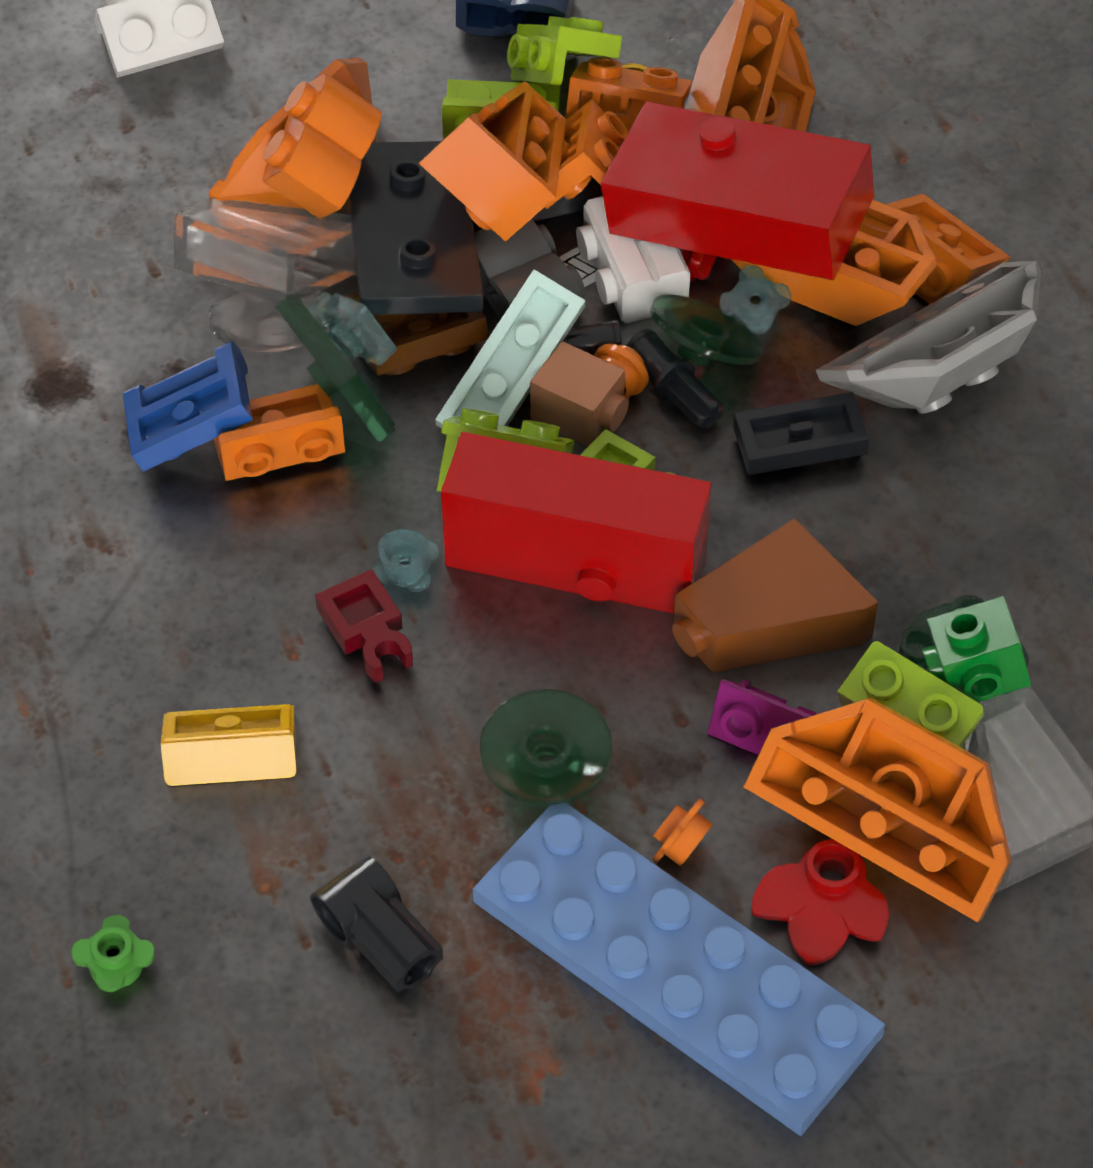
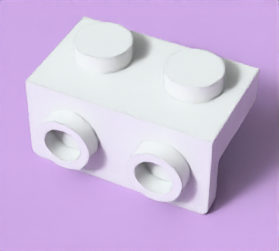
[95,0,224,78]

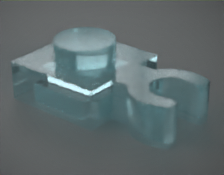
[305,292,398,366]

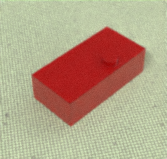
[601,101,874,281]
[441,432,711,614]

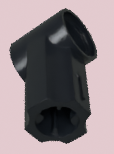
[310,855,443,992]

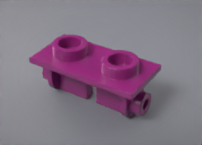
[707,679,819,755]

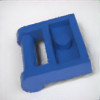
[123,341,253,472]

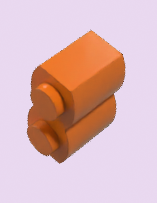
[263,73,382,219]

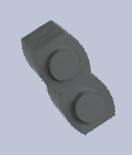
[474,219,585,323]

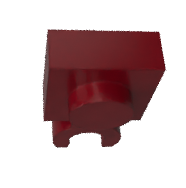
[315,569,413,683]

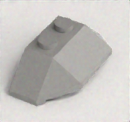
[815,261,1041,414]

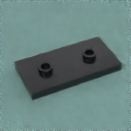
[348,141,483,315]

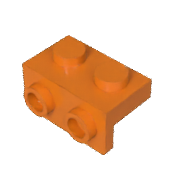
[213,382,345,481]

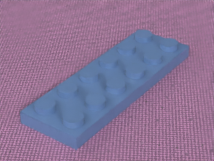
[472,797,885,1137]

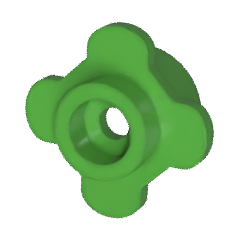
[71,915,155,992]

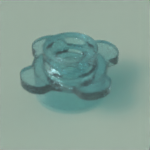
[720,266,791,335]
[370,529,439,592]

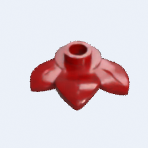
[751,839,889,965]

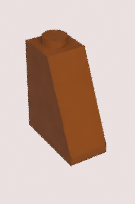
[672,518,878,673]

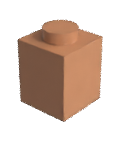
[530,341,629,447]

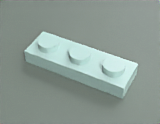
[435,269,585,429]

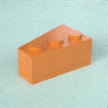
[418,81,566,242]

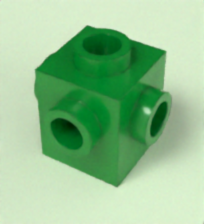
[922,596,1031,702]

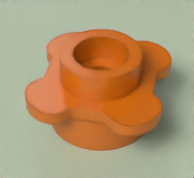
[652,798,713,867]

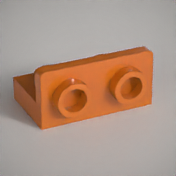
[565,57,692,132]
[545,99,628,209]
[886,193,1011,304]

